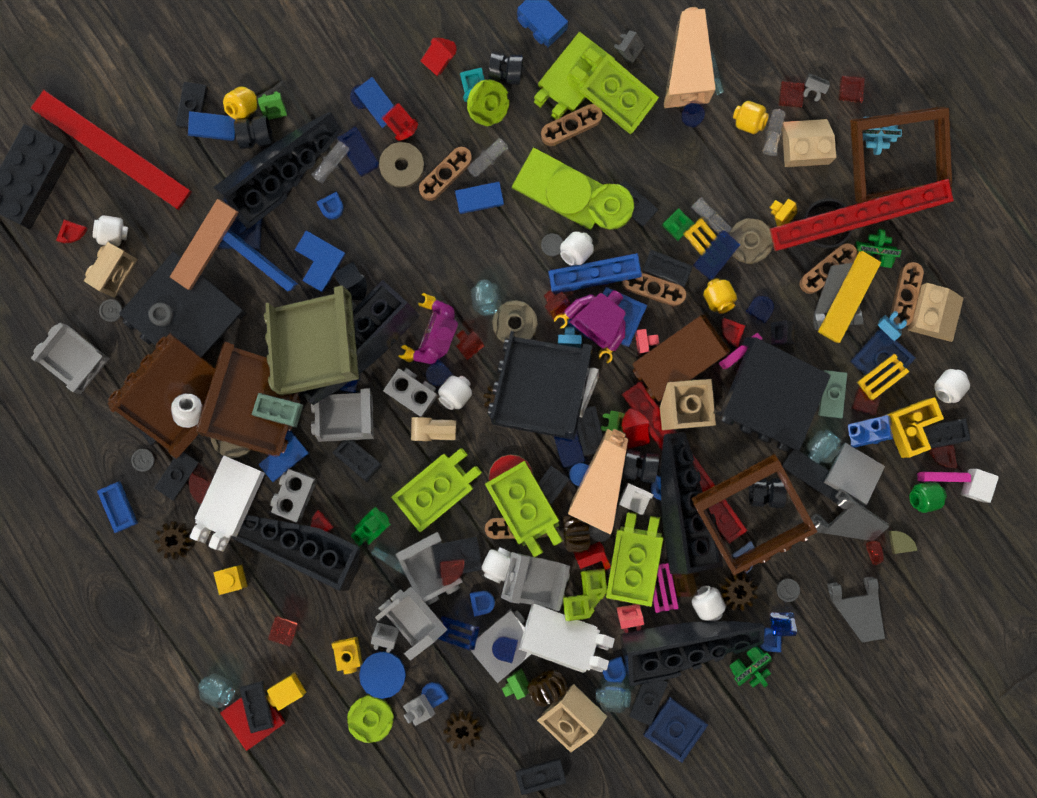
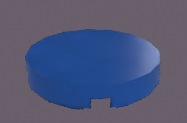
[359,651,406,699]

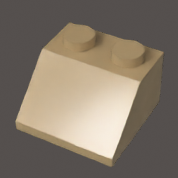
[782,119,836,167]
[84,242,138,298]
[908,283,963,342]
[660,379,716,430]
[537,684,607,752]

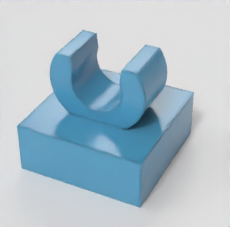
[878,311,907,341]
[558,327,581,348]

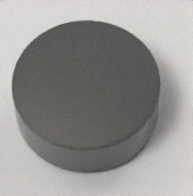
[149,303,174,327]

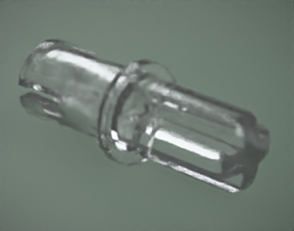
[763,109,785,156]
[467,138,508,177]
[311,141,349,184]
[691,197,731,237]

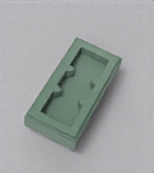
[818,370,847,419]
[252,393,303,427]

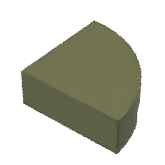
[889,531,917,554]

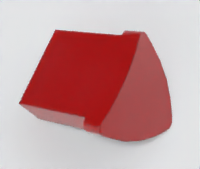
[421,38,457,76]
[381,103,418,141]
[622,409,650,449]
[573,542,611,570]

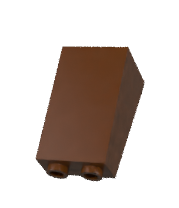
[632,314,730,402]

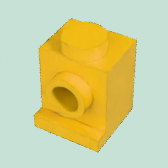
[332,637,363,674]

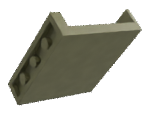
[264,285,359,396]

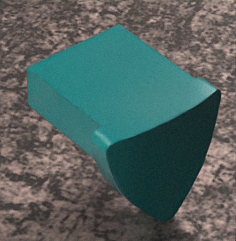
[460,67,485,102]

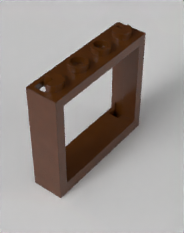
[850,106,952,203]
[692,454,818,575]

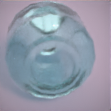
[470,280,502,316]
[807,429,842,464]
[198,673,235,708]
[596,681,631,713]

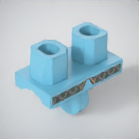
[862,117,902,155]

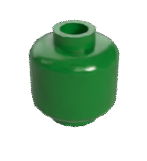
[909,481,947,513]

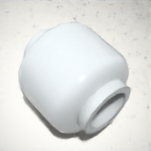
[93,215,128,247]
[560,232,594,265]
[934,369,970,403]
[438,376,472,410]
[171,393,203,428]
[482,547,511,583]
[692,586,726,621]

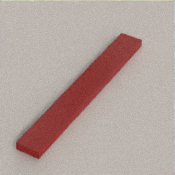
[31,90,192,210]
[769,179,954,251]
[622,381,748,544]

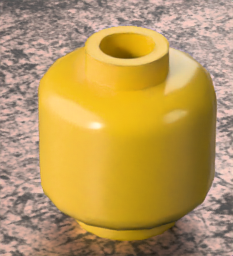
[223,86,257,120]
[733,101,769,134]
[703,278,737,314]

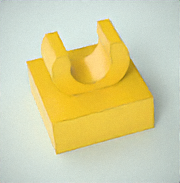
[770,199,798,226]

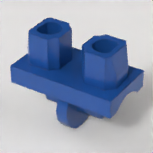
[848,415,894,448]

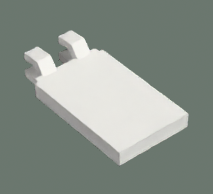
[190,456,265,552]
[519,604,615,673]

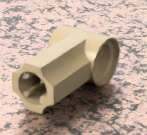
[411,417,456,441]

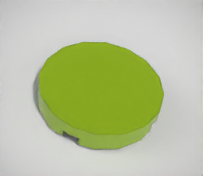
[467,79,509,126]
[546,169,591,215]
[589,184,634,230]
[347,695,394,743]

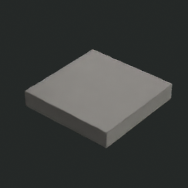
[824,443,885,506]

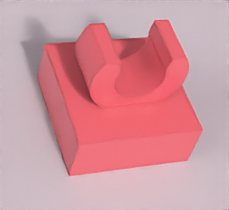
[635,329,659,355]
[617,604,644,633]

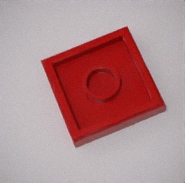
[220,697,286,751]

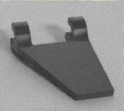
[813,263,863,330]
[811,489,889,541]
[827,576,885,643]

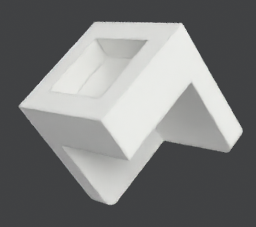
[960,469,998,503]
[618,483,654,515]

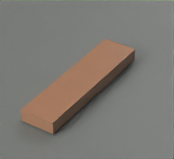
[170,199,239,290]

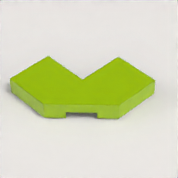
[563,569,607,621]

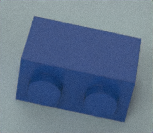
[517,0,568,47]

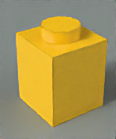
[214,565,248,595]
[267,673,307,711]

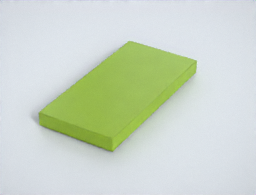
[512,147,603,230]

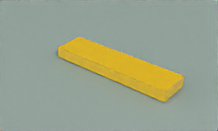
[818,251,881,343]

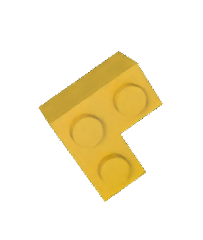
[884,397,944,458]

